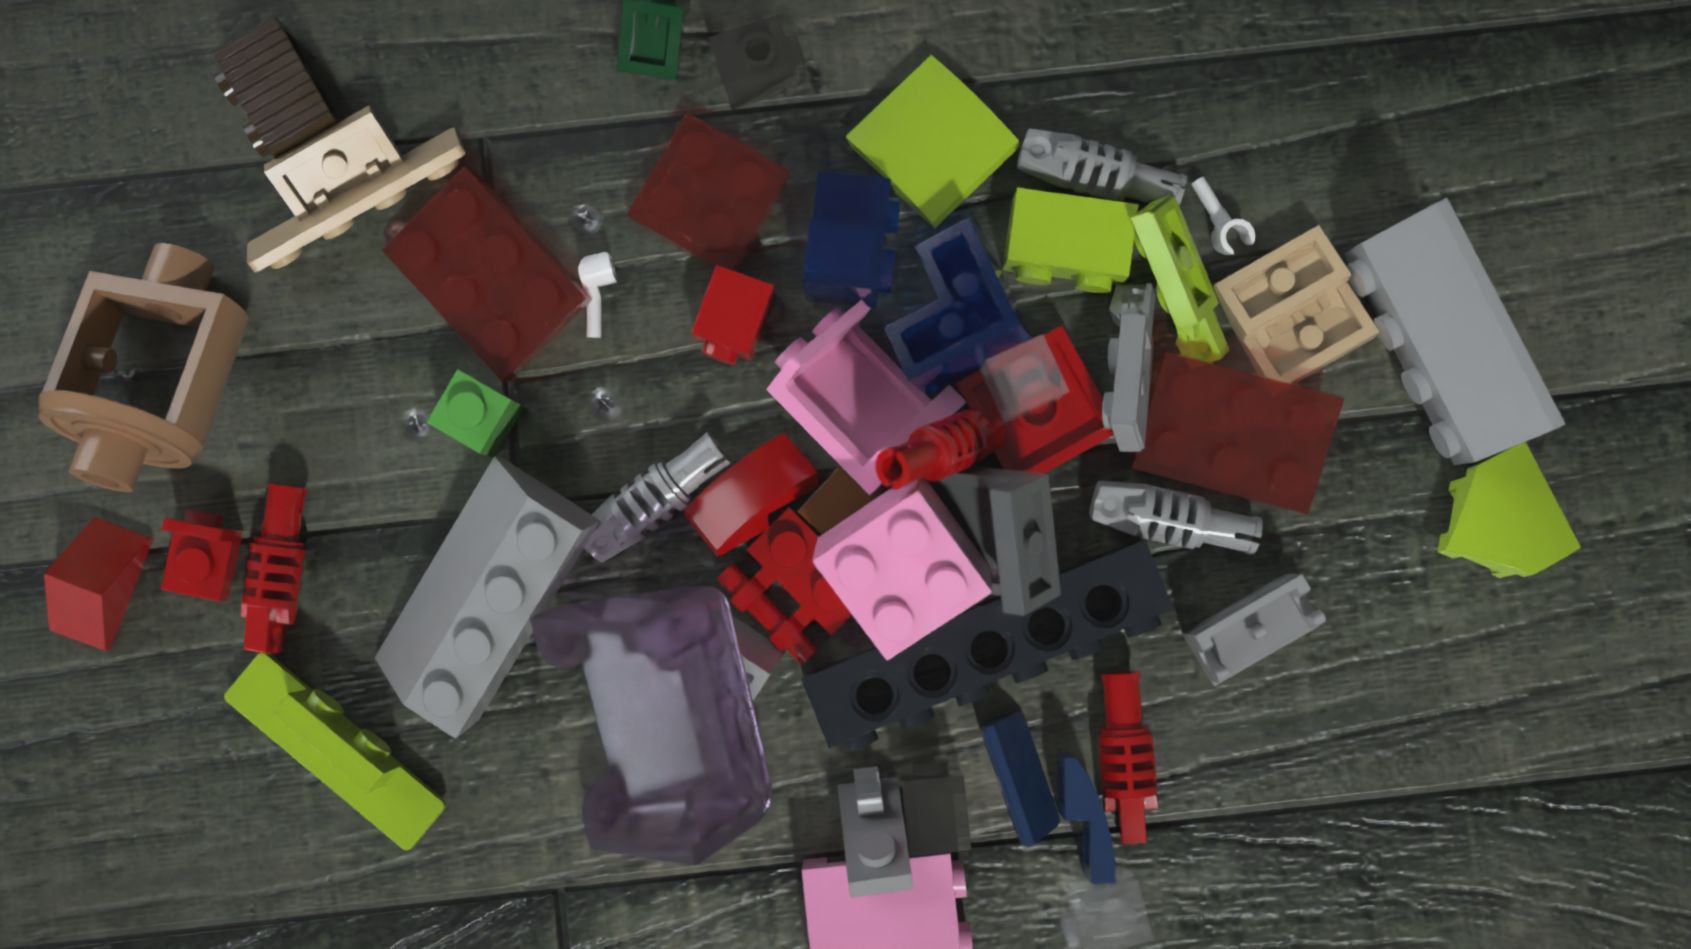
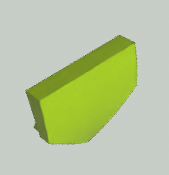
[1437,442,1581,578]

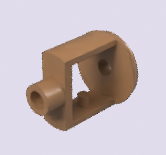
[38,243,249,492]

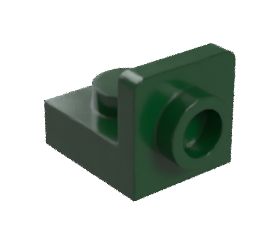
[617,0,691,80]

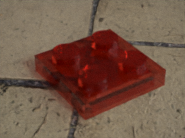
[626,112,791,271]

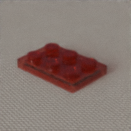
[382,166,593,382]
[1130,349,1345,514]

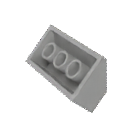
[1344,198,1566,465]
[375,455,600,739]

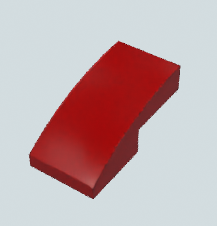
[684,433,818,557]

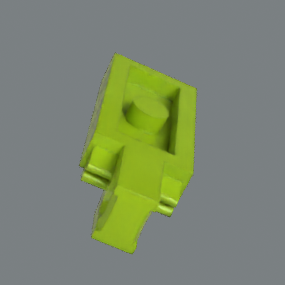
[1131,194,1230,368]

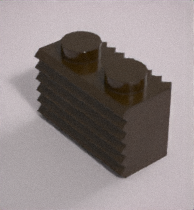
[212,16,342,158]

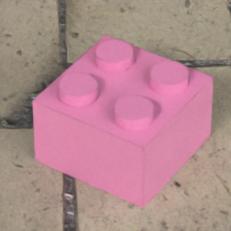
[812,478,992,660]

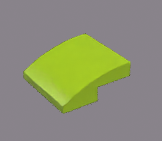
[845,55,1021,228]

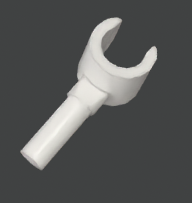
[1191,177,1255,255]
[578,252,617,338]

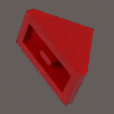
[44,517,154,651]

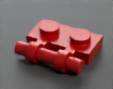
[716,507,852,665]

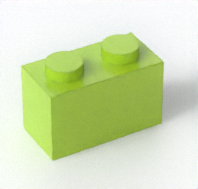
[1002,188,1139,293]

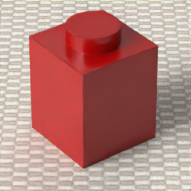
[691,265,776,365]

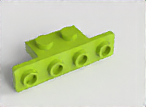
[224,653,447,851]

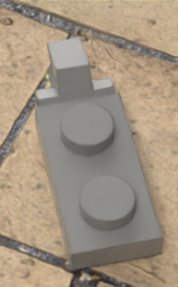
[1102,284,1155,452]

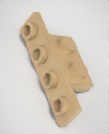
[247,105,466,273]

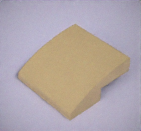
[1213,225,1380,396]

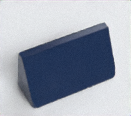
[979,710,1060,847]

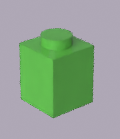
[426,369,525,458]

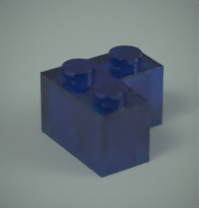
[803,171,901,309]
[884,217,1035,396]

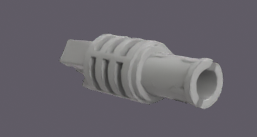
[1017,129,1187,205]
[584,432,731,563]
[1089,481,1263,555]

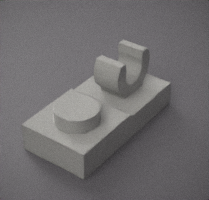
[838,766,913,898]

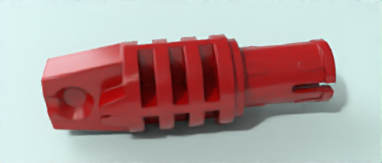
[875,409,1007,490]
[241,483,308,654]
[1098,670,1159,844]

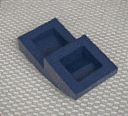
[1058,751,1116,884]

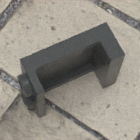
[891,466,1061,616]

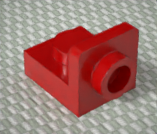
[161,509,243,601]

